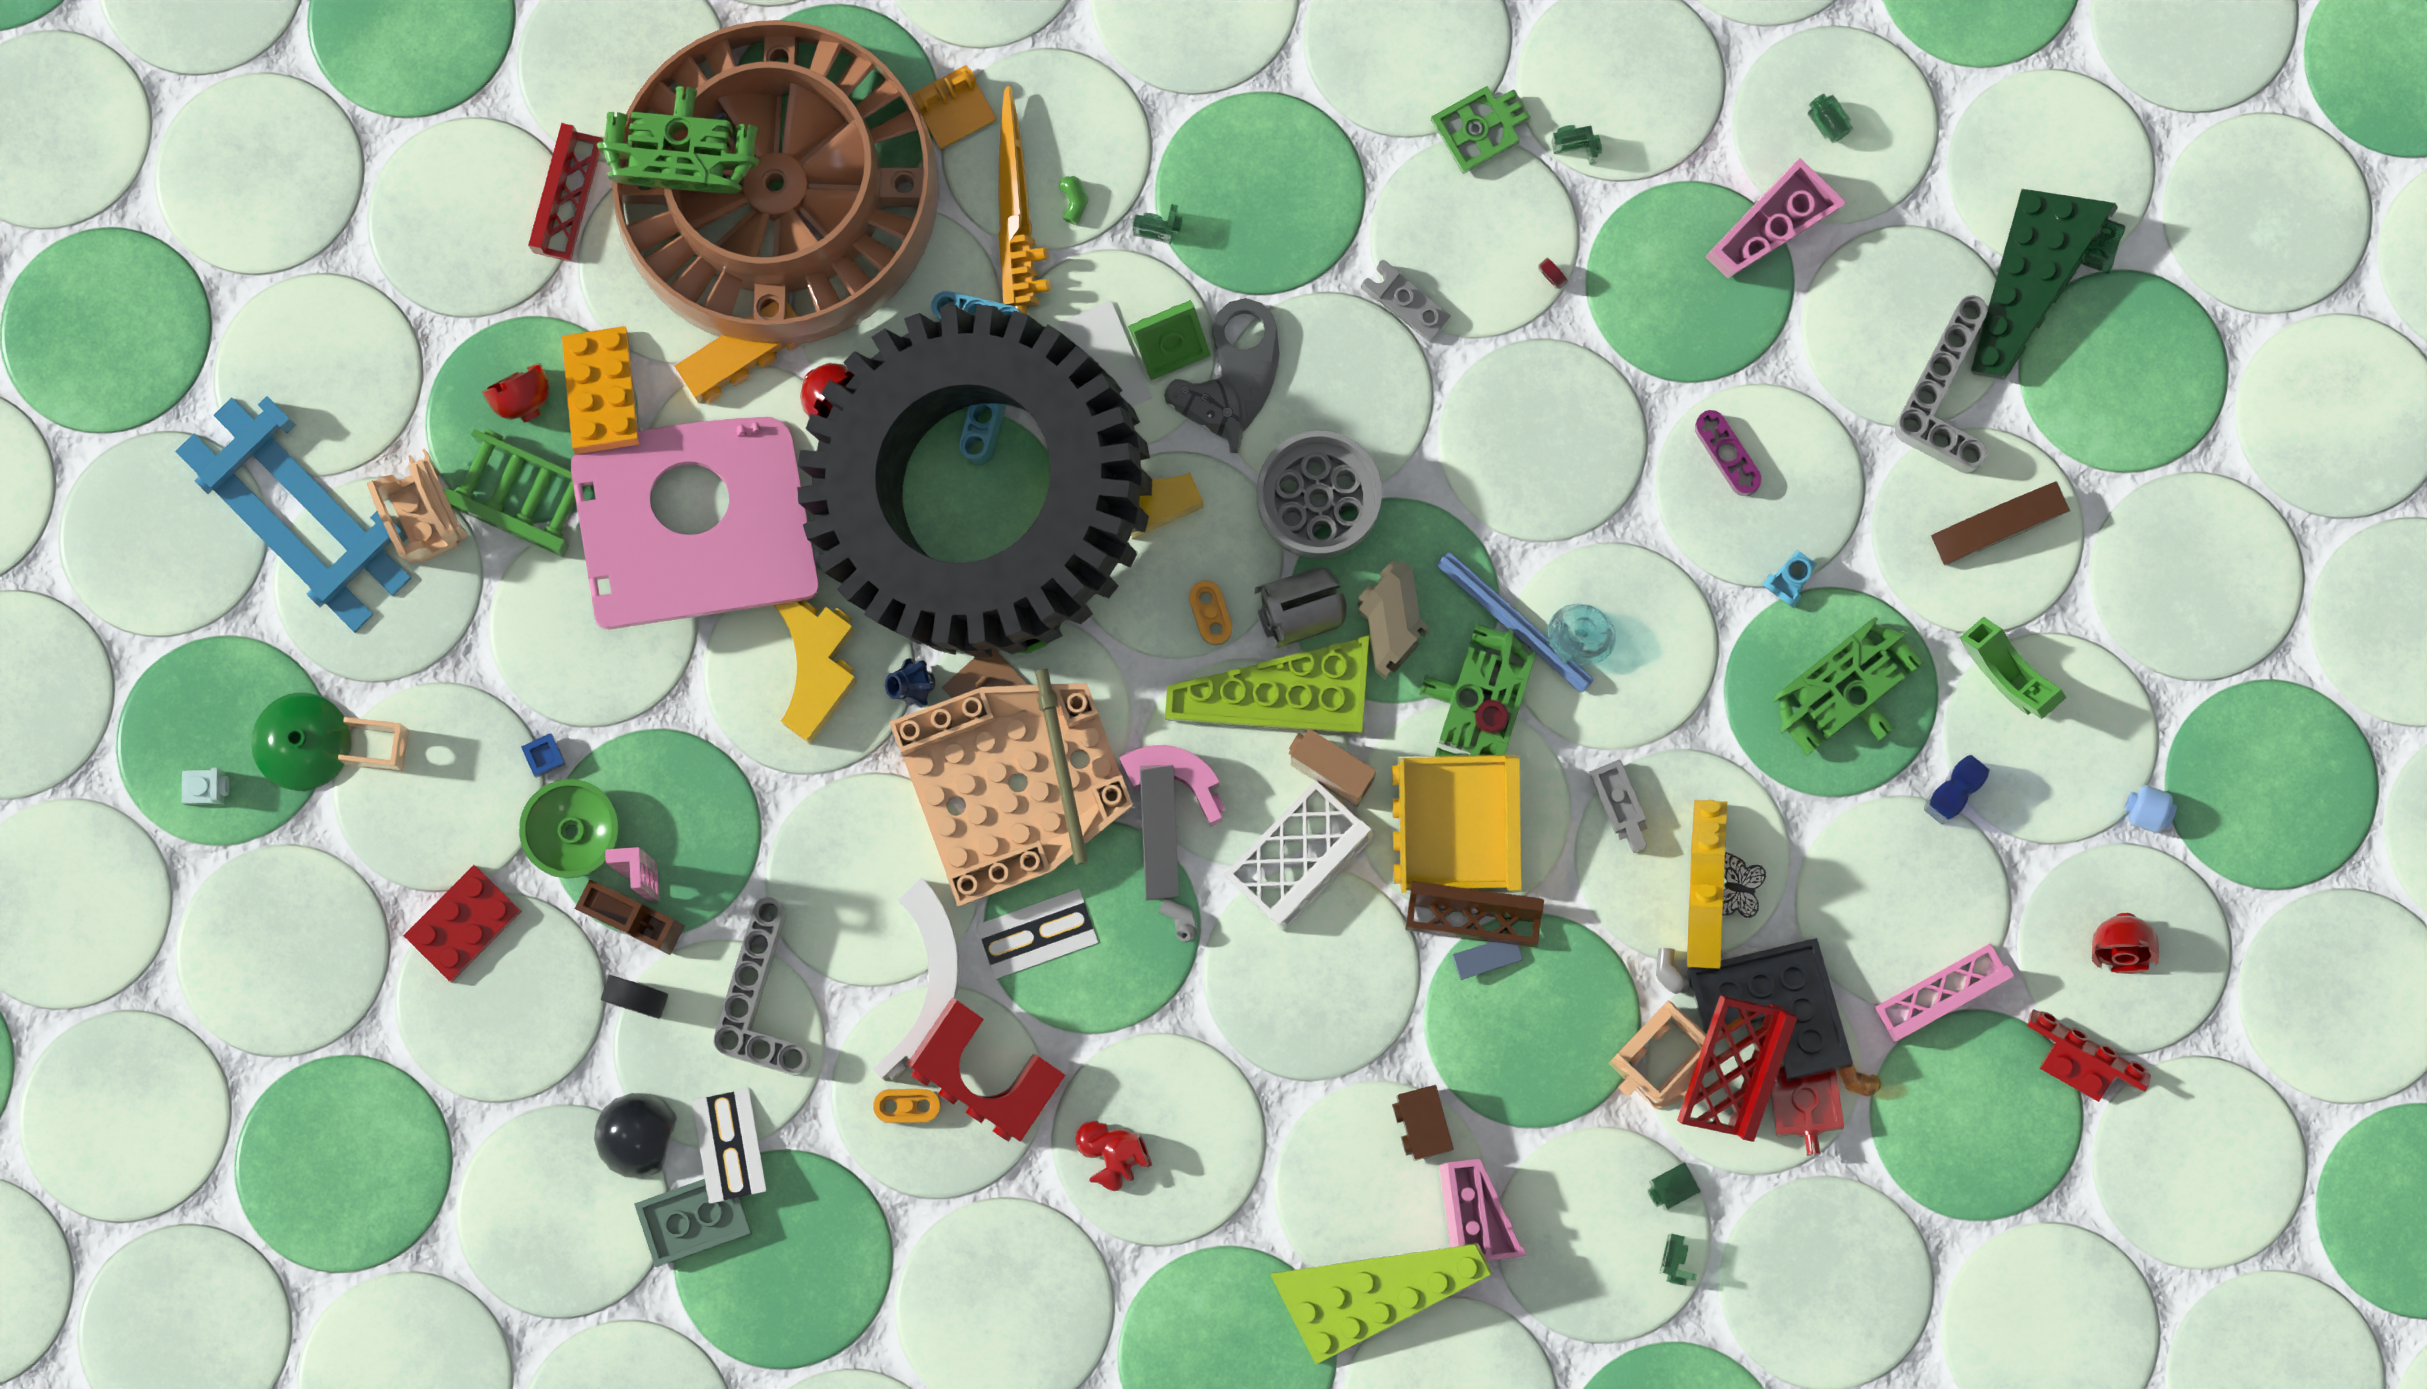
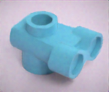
[1762,550,1817,608]

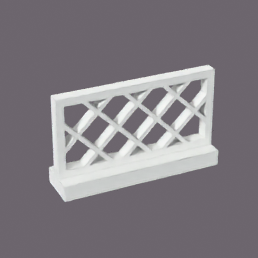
[1224,780,1374,931]

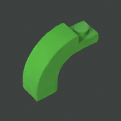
[1959,617,2066,719]

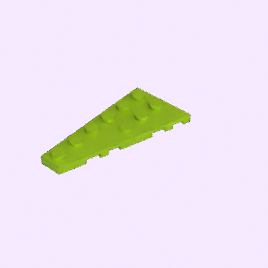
[1165,635,1369,734]
[1270,1243,1493,1364]

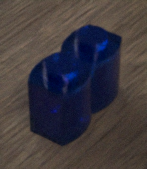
[1924,755,1990,825]

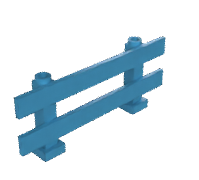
[175,396,411,633]

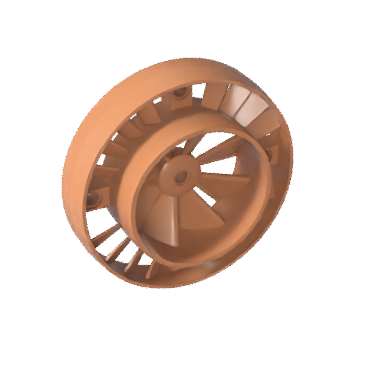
[612,20,939,346]

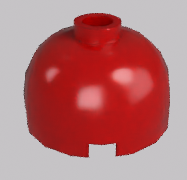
[482,363,550,423]
[800,363,854,418]
[2092,913,2159,974]

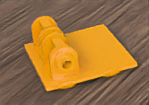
[910,65,997,150]

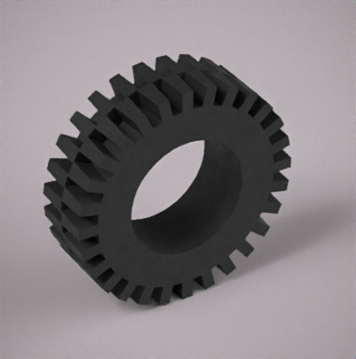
[797,305,1152,657]

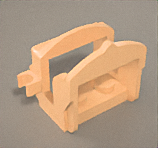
[367,449,468,563]
[1608,1000,1707,1109]

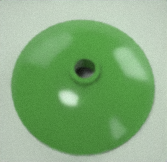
[519,779,619,879]

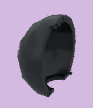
[594,1093,677,1178]

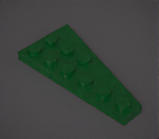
[1971,189,2118,380]

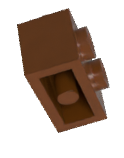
[1392,1084,1454,1161]

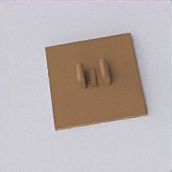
[942,649,1028,698]

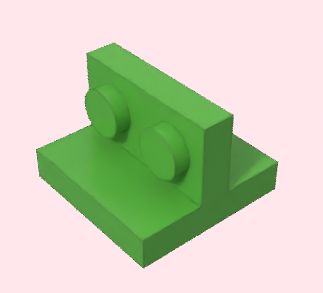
[1128,300,1211,380]

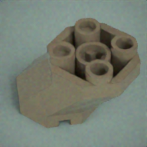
[1357,560,1430,681]

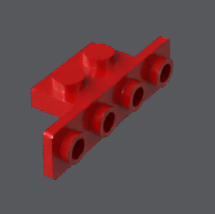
[2027,1009,2151,1102]

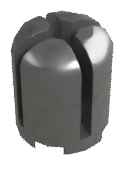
[1254,567,1347,649]

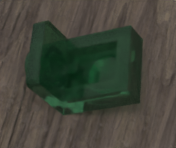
[1551,125,1602,165]
[2081,219,2126,274]

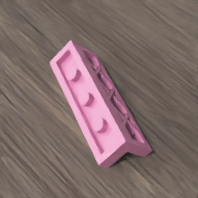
[605,847,659,903]
[1874,943,2014,1043]

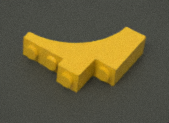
[1131,472,1204,539]
[773,600,857,744]
[1687,800,1728,969]

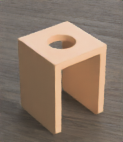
[338,717,409,771]

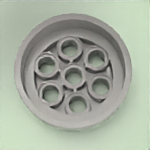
[1257,430,1382,559]

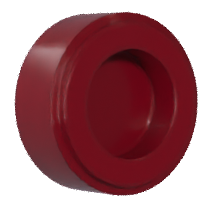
[1538,258,1568,289]
[1475,700,1509,734]

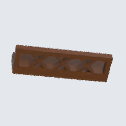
[1405,881,1544,948]

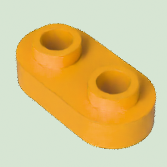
[1189,580,1232,646]
[873,1089,941,1123]

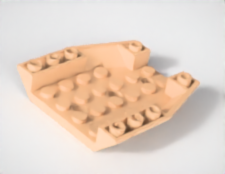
[889,683,1133,907]

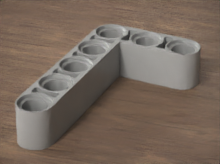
[1894,295,1988,474]
[713,897,810,1076]

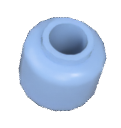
[2124,785,2177,833]

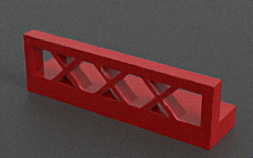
[528,123,604,262]

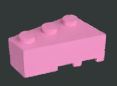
[1439,1159,1527,1261]

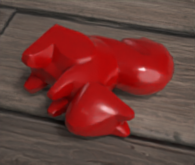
[1075,1120,1152,1192]

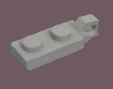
[1589,759,1648,853]

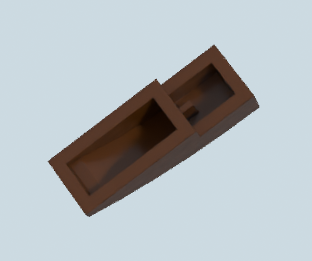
[574,879,685,955]

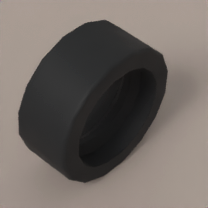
[601,975,668,1019]

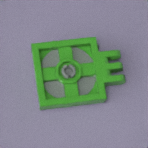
[1431,86,1531,174]

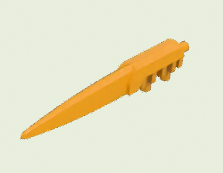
[998,85,1051,314]

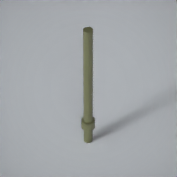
[1035,669,1088,865]

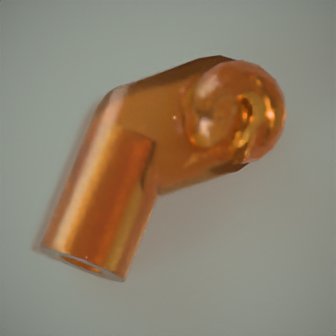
[1838,1064,1881,1096]

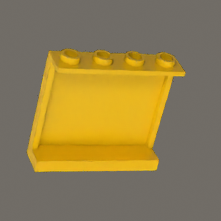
[1392,754,1521,893]

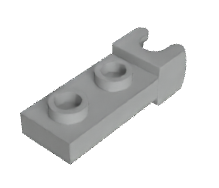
[1361,260,1451,342]

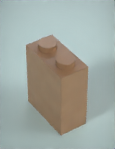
[1289,729,1376,807]

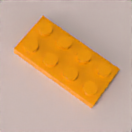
[562,326,640,455]

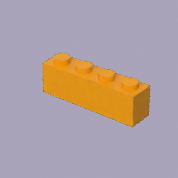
[674,301,801,404]

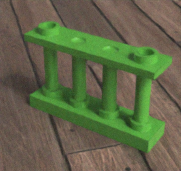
[444,428,595,558]

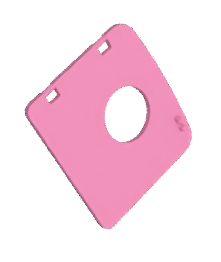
[571,417,818,630]

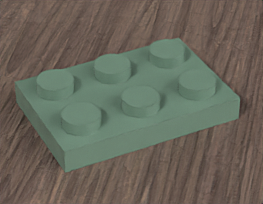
[634,1179,752,1267]

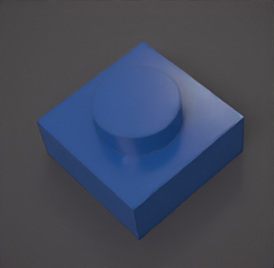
[521,733,566,778]

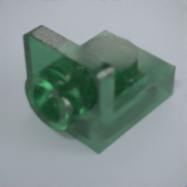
[1133,204,1183,244]
[1647,1162,1701,1211]
[1659,1233,1697,1286]

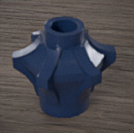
[885,658,935,708]

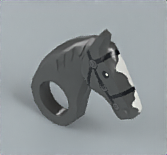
[1164,298,1279,453]

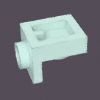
[182,768,230,805]

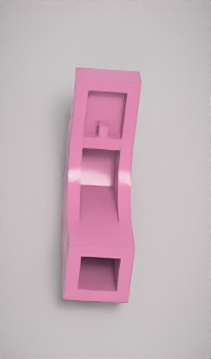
[1119,745,1225,827]

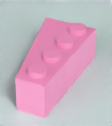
[1705,158,1847,279]

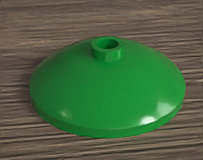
[251,693,351,791]

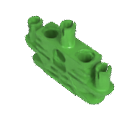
[597,86,760,194]
[1773,617,1925,756]
[1419,623,1536,756]

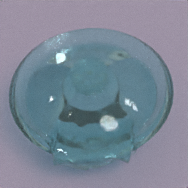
[1547,604,1616,665]

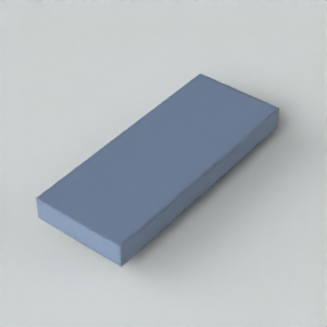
[1452,942,1523,980]

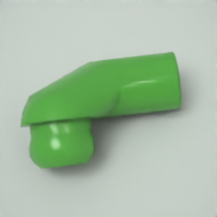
[1059,176,1088,225]

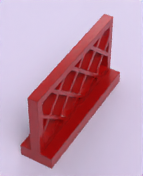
[1677,995,1798,1142]

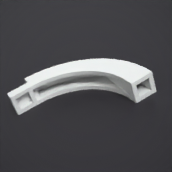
[872,877,960,1080]

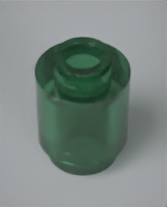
[1807,93,1854,144]

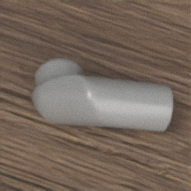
[1159,898,1198,943]
[1656,948,1690,994]

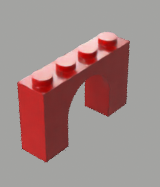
[906,998,1065,1142]

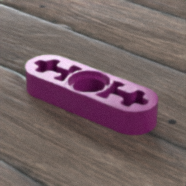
[1695,410,1761,496]

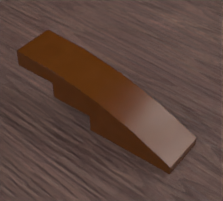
[1931,481,2071,565]

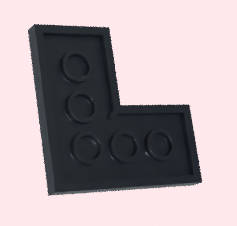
[1687,938,1853,1082]

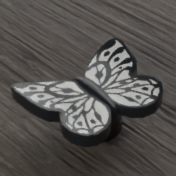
[1723,852,1767,918]

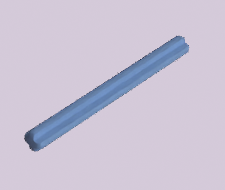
[1437,552,1593,693]

